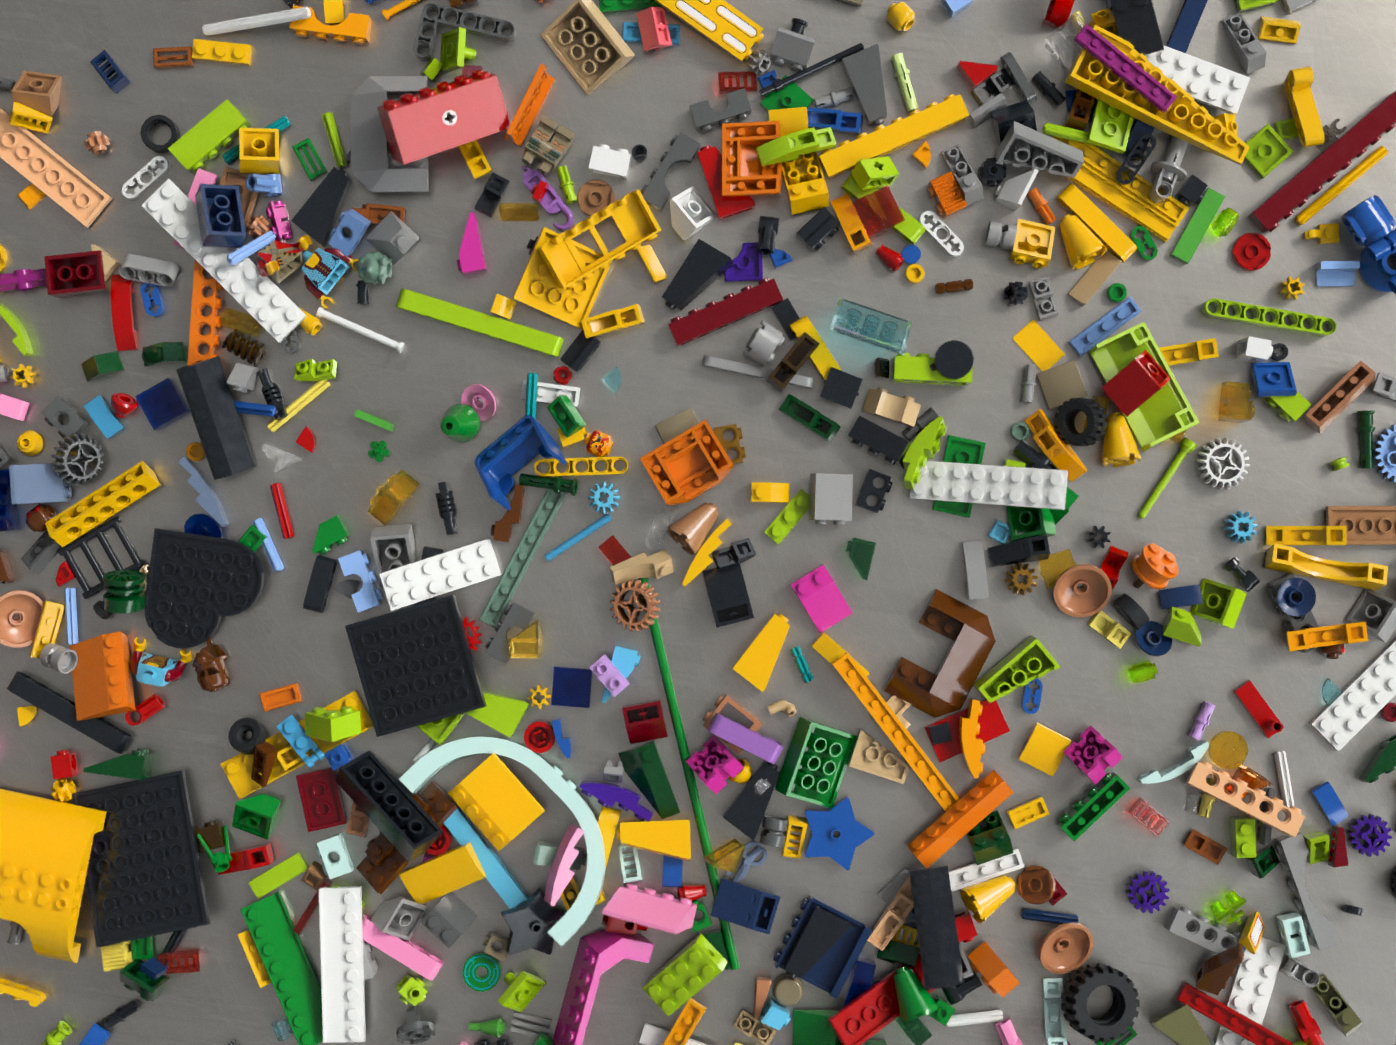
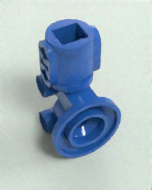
[1341,195,1396,294]

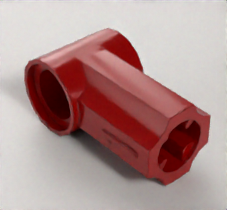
[125,693,165,726]

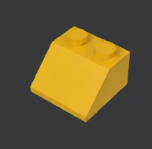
[239,128,279,174]

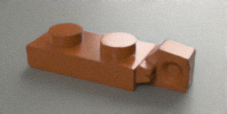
[351,203,406,225]

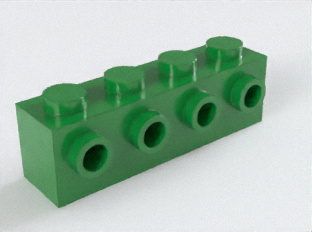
[1057,772,1130,842]

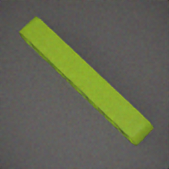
[1201,298,1337,337]

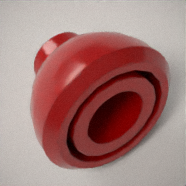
[111,393,138,418]

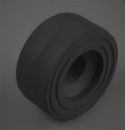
[228,718,266,754]

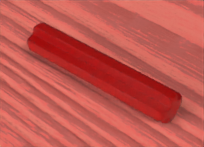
[270,483,294,539]

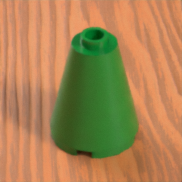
[440,404,480,442]
[893,966,938,1024]

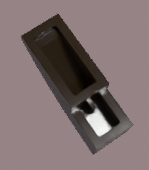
[766,332,819,392]

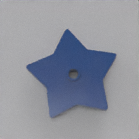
[805,797,874,871]

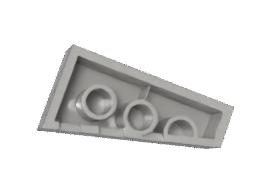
[996,121,1084,178]

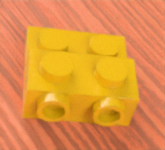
[1009,219,1056,269]

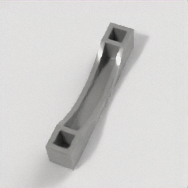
[1275,832,1341,950]

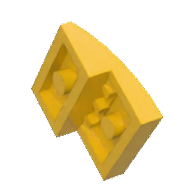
[768,107,809,137]
[1019,723,1071,777]

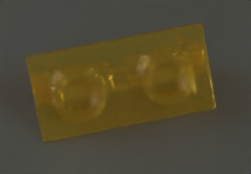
[220,307,261,337]

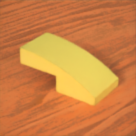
[1087,610,1132,649]

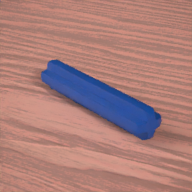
[234,401,276,417]

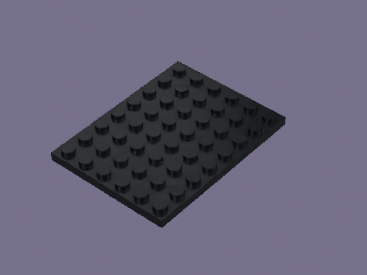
[72,770,210,948]

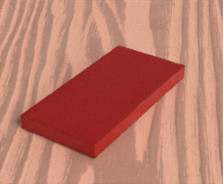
[924,700,1010,763]

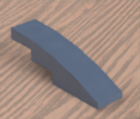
[178,457,229,527]

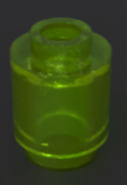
[1211,208,1239,237]
[1128,660,1158,684]

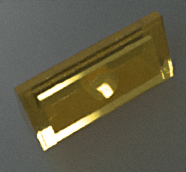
[499,203,539,221]

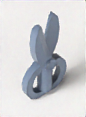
[726,841,767,883]

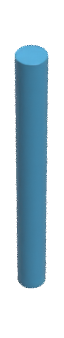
[544,513,612,562]

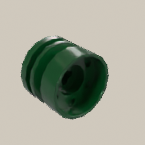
[103,570,145,614]

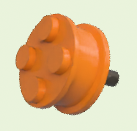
[1132,543,1178,589]

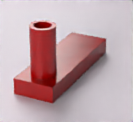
[1233,680,1284,738]

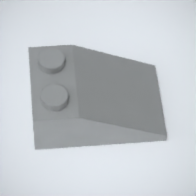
[370,524,416,589]

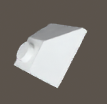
[994,169,1038,211]
[670,186,717,241]

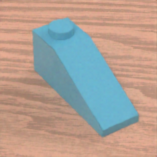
[601,645,641,703]

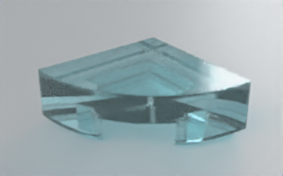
[602,367,622,393]
[1322,678,1343,706]

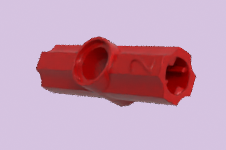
[1288,1000,1324,1045]

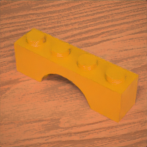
[290,5,372,45]

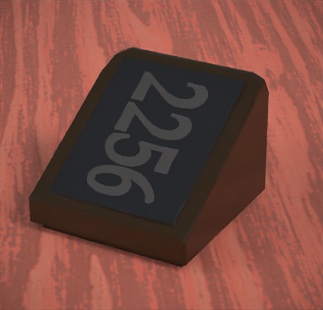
[875,358,889,379]

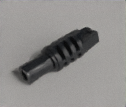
[257,368,288,420]
[435,482,458,535]

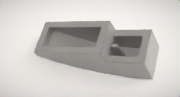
[962,541,989,600]

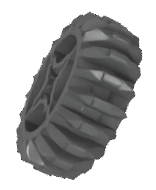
[51,433,105,485]

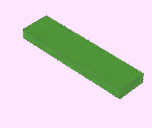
[1171,187,1225,264]

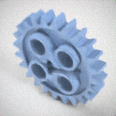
[1373,425,1396,483]

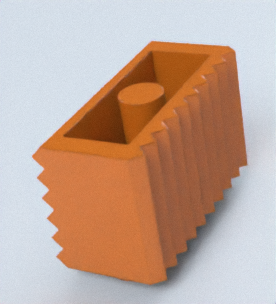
[927,171,967,218]

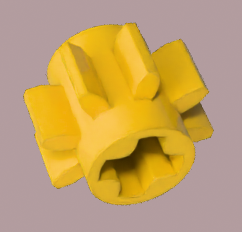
[1280,276,1305,300]
[10,364,36,388]
[527,685,552,709]
[51,778,77,802]

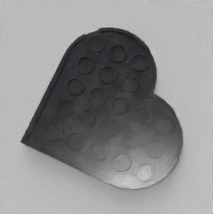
[144,528,264,648]

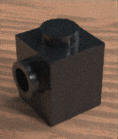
[1175,174,1208,207]

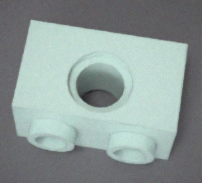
[316,833,355,879]

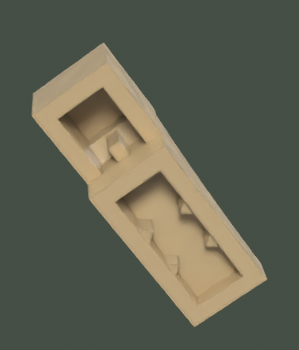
[610,549,674,585]

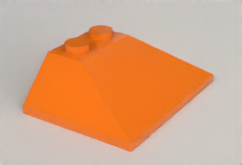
[722,121,782,197]
[639,419,734,505]

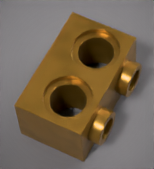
[714,424,746,464]

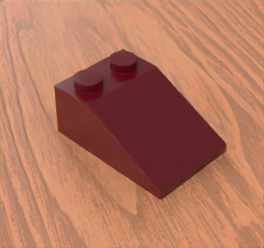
[44,250,105,297]

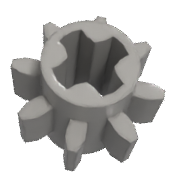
[747,49,771,74]

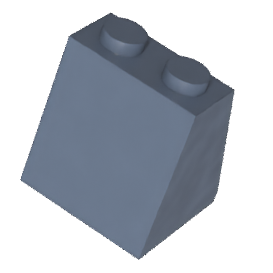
[9,464,72,505]

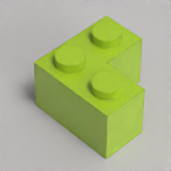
[305,706,361,742]

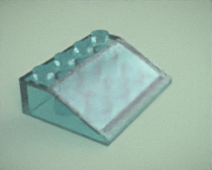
[829,297,912,355]

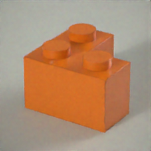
[968,942,1020,998]

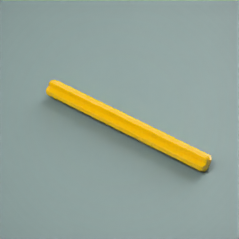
[1295,146,1388,225]

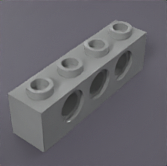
[1165,906,1246,954]

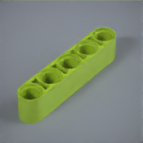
[841,174,926,245]

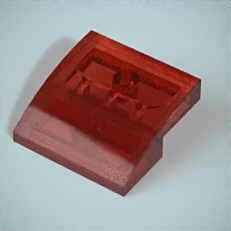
[852,185,905,237]

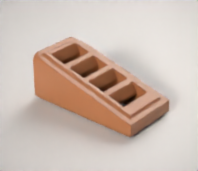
[753,976,772,1019]

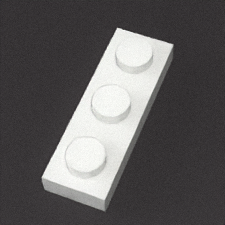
[521,380,581,407]

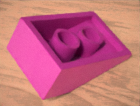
[790,564,852,633]

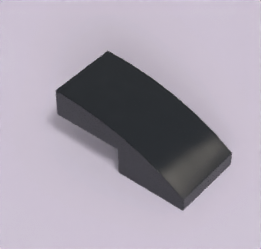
[970,68,1015,106]
[475,172,510,218]
[712,538,756,571]

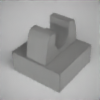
[603,760,624,783]

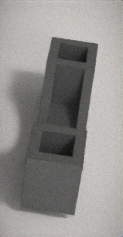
[640,132,700,212]

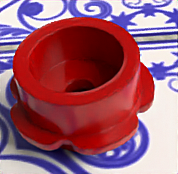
[553,366,572,385]

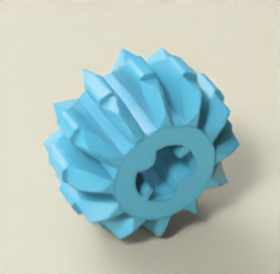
[588,481,621,514]
[1224,511,1258,543]

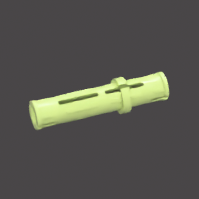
[891,53,919,112]

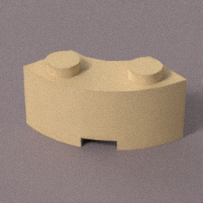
[862,387,921,427]

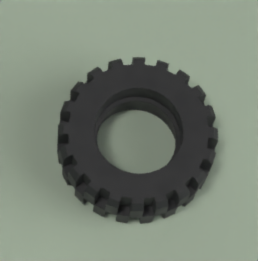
[1061,963,1140,1042]

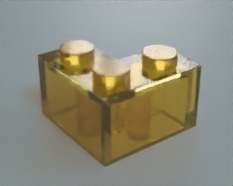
[1218,381,1255,423]
[368,470,419,526]

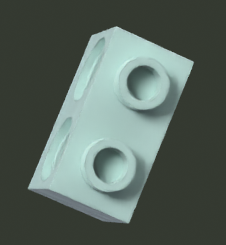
[1276,912,1311,958]

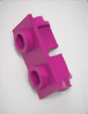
[266,201,292,241]

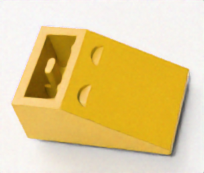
[782,152,829,215]

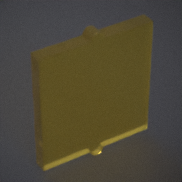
[1038,549,1076,589]

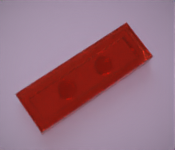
[293,879,333,934]

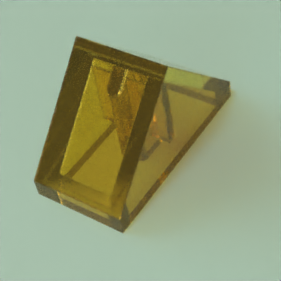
[704,839,746,873]

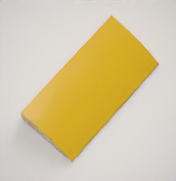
[399,842,486,904]

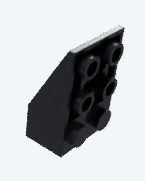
[702,564,754,628]

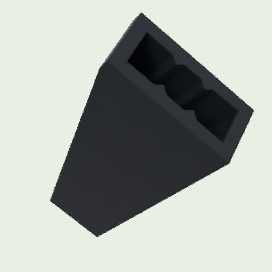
[291,167,352,247]
[662,239,734,311]
[722,760,780,840]
[784,904,851,978]

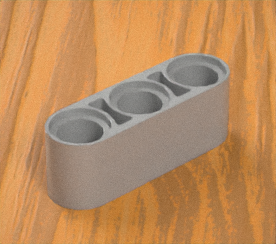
[118,254,179,287]

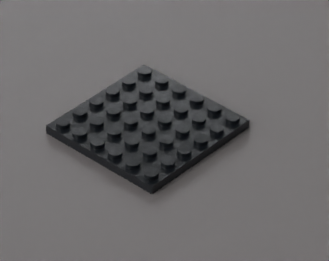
[345,594,487,737]

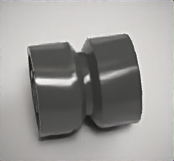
[759,815,788,847]

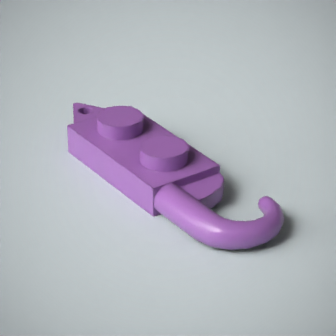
[522,166,574,230]

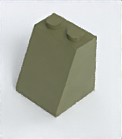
[1150,1004,1212,1045]

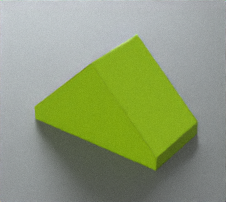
[1303,831,1330,865]

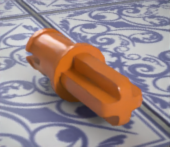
[1027,187,1056,225]

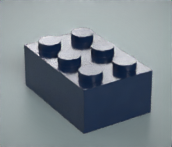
[195,184,247,248]

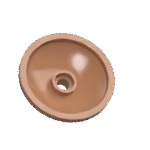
[1053,564,1112,617]
[0,590,44,648]
[1039,923,1093,974]

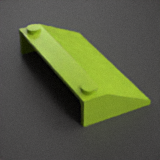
[1088,322,1200,452]

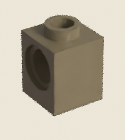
[483,931,509,962]

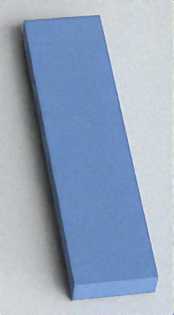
[1068,296,1142,358]

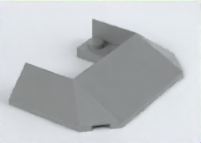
[350,76,429,192]

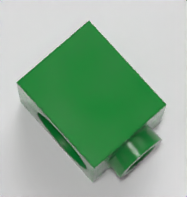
[692,900,712,933]
[928,995,955,1026]

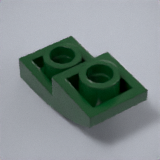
[877,940,920,968]

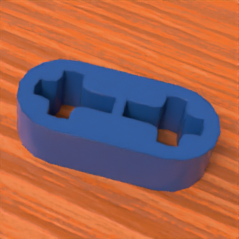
[140,283,165,317]
[1021,678,1043,714]

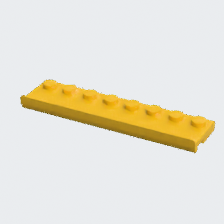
[1052,124,1189,243]
[220,690,374,800]

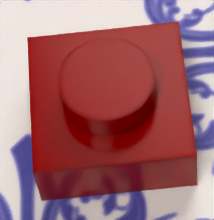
[531,180,549,204]

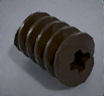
[222,329,266,367]

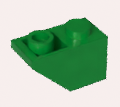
[312,515,351,555]

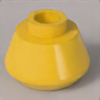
[17,430,43,457]
[728,759,752,784]

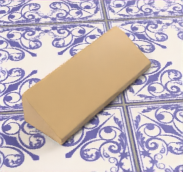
[1068,251,1122,306]

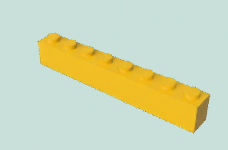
[819,94,969,180]

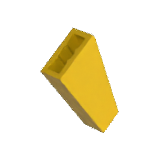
[732,613,790,692]
[616,820,691,861]

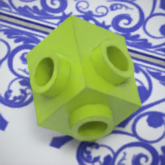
[394,974,428,1007]

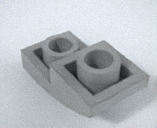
[1029,276,1059,321]

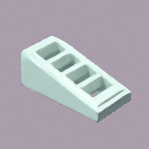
[617,844,642,885]

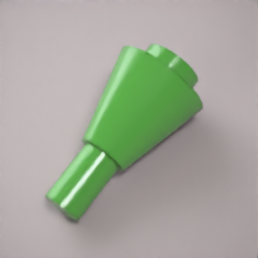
[468,1018,505,1038]

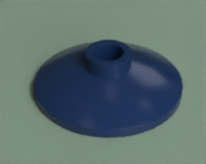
[1277,578,1316,616]
[1135,621,1172,656]

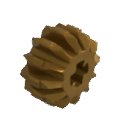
[1004,563,1038,595]

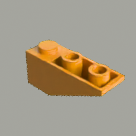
[831,193,872,253]

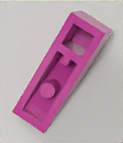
[457,212,487,275]

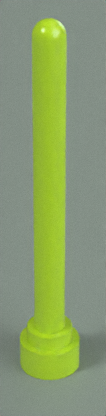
[1138,437,1197,519]

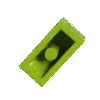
[1163,607,1201,647]

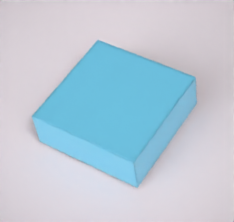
[987,519,1010,544]

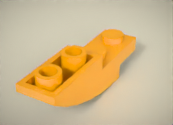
[1024,409,1088,482]
[959,698,985,779]

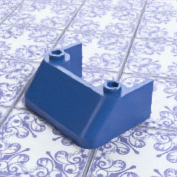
[475,415,567,511]

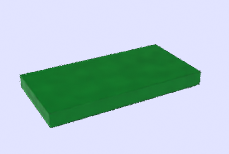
[932,435,986,518]

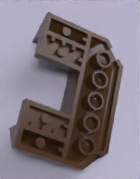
[883,589,996,718]

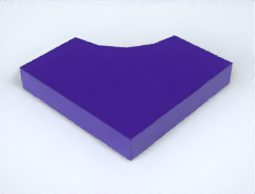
[724,242,763,282]

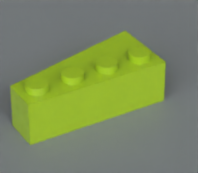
[973,635,1060,703]

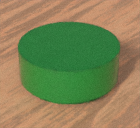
[1106,283,1127,303]

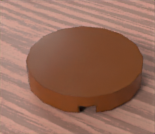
[1017,865,1056,905]

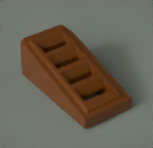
[251,742,278,787]

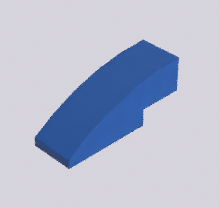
[807,107,863,135]

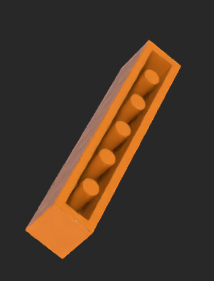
[907,770,1014,868]

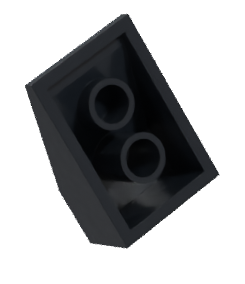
[1110,0,1164,55]

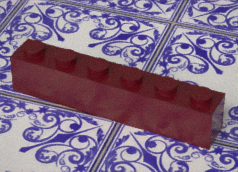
[668,277,783,347]

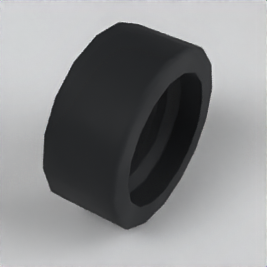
[140,115,180,154]
[1113,593,1149,630]

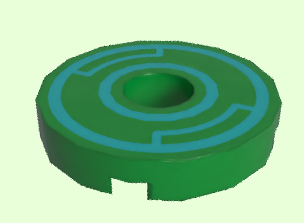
[462,952,501,992]

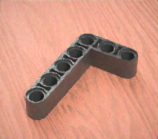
[413,3,516,62]

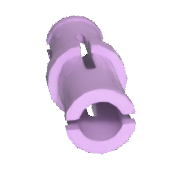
[1188,701,1216,741]

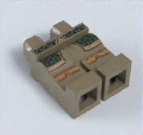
[522,115,575,176]

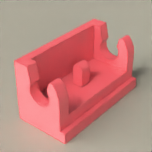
[636,7,672,51]

